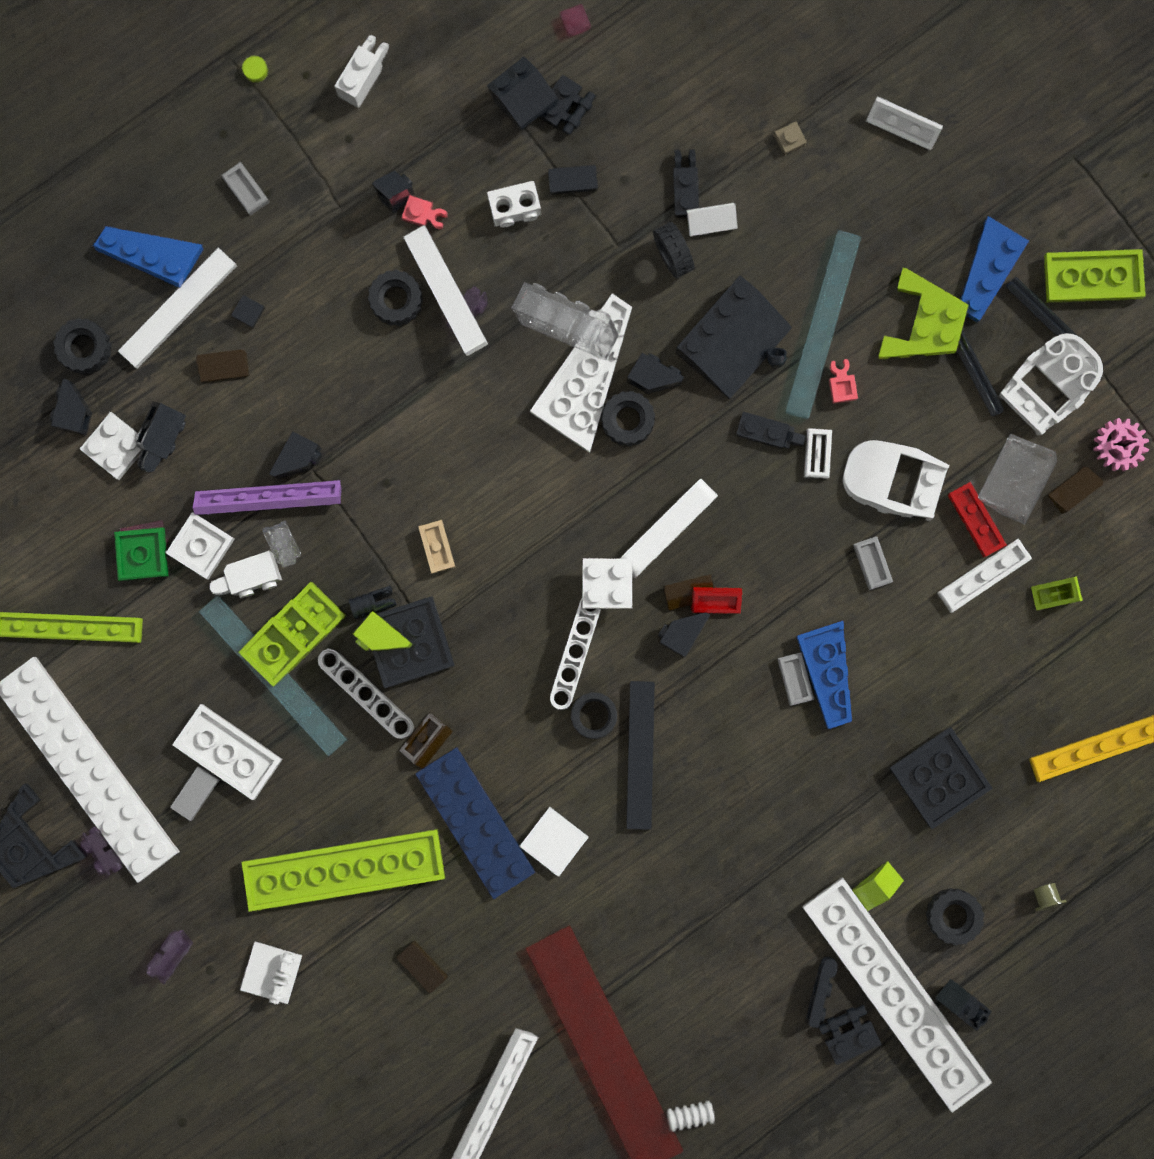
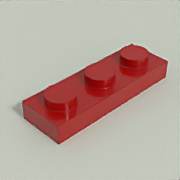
[947,482,1007,557]

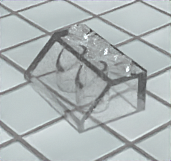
[978,434,1057,524]

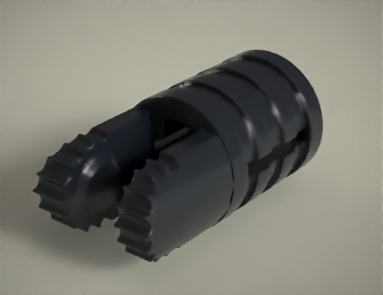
[349,586,397,620]

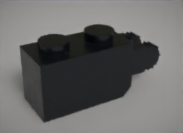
[135,401,186,472]

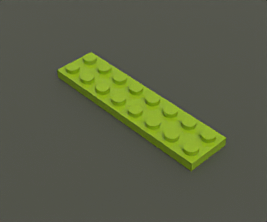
[242,829,445,911]

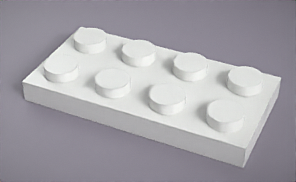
[173,704,283,800]

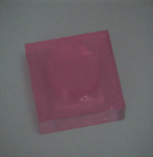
[560,4,591,37]

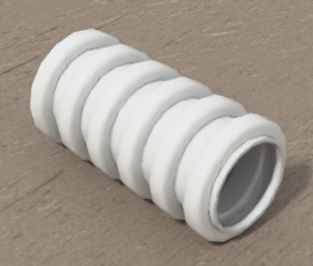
[667,1101,715,1132]

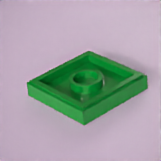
[114,527,168,581]

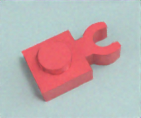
[402,196,447,229]
[829,359,858,404]

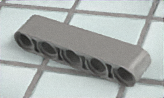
[318,649,414,739]

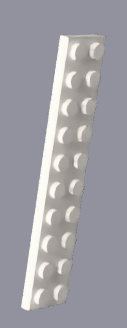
[0,657,180,883]
[802,877,992,1112]

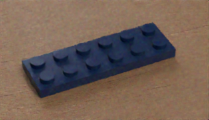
[416,747,535,899]

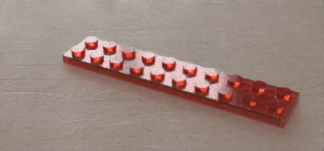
[526,925,683,1159]

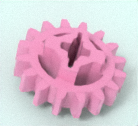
[1093,418,1149,472]

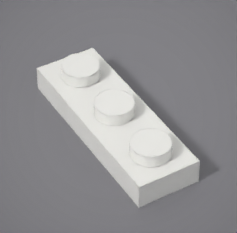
[866,97,943,150]

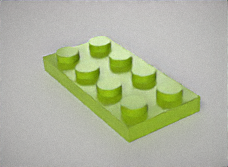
[1044,249,1146,302]

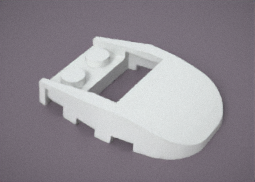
[998,334,1103,435]
[843,440,949,521]

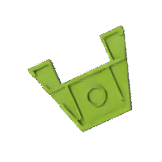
[879,268,968,360]

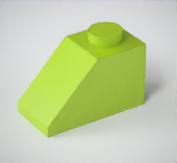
[354,611,412,651]

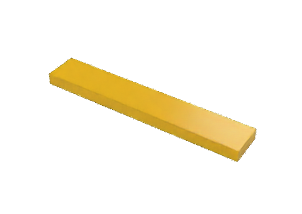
[1029,715,1154,782]

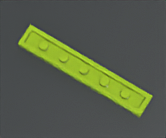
[0,612,143,643]

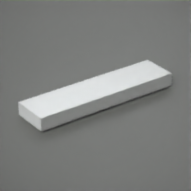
[937,539,1032,613]

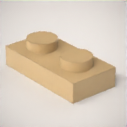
[418,520,455,574]

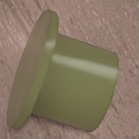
[1034,883,1067,912]

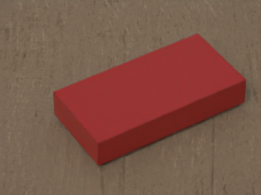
[691,587,742,614]

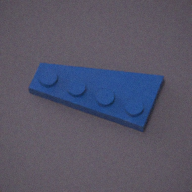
[960,216,1029,323]
[94,226,203,288]
[796,621,852,729]

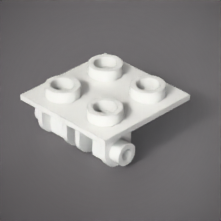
[240,942,302,1004]

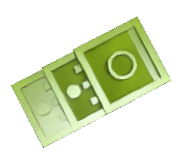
[238,582,347,687]

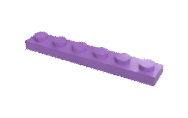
[193,480,341,515]

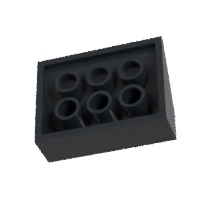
[675,275,792,400]

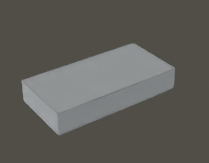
[221,162,269,216]
[853,536,893,590]
[777,652,814,706]
[170,766,220,821]

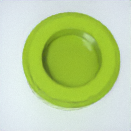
[243,56,268,82]

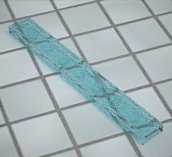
[785,230,861,419]
[199,595,348,756]

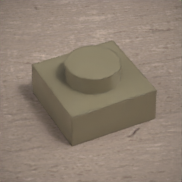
[774,122,807,155]

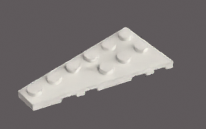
[530,294,632,453]

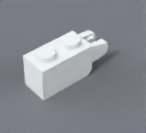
[335,35,389,108]
[210,551,282,598]

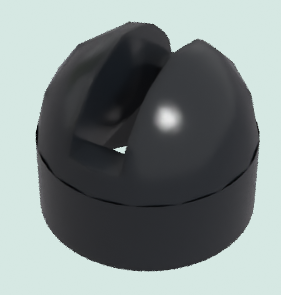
[767,347,787,368]

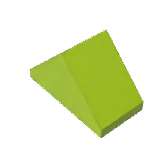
[1031,577,1082,610]
[852,861,904,911]

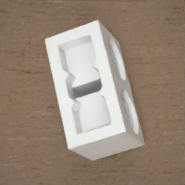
[487,181,541,227]

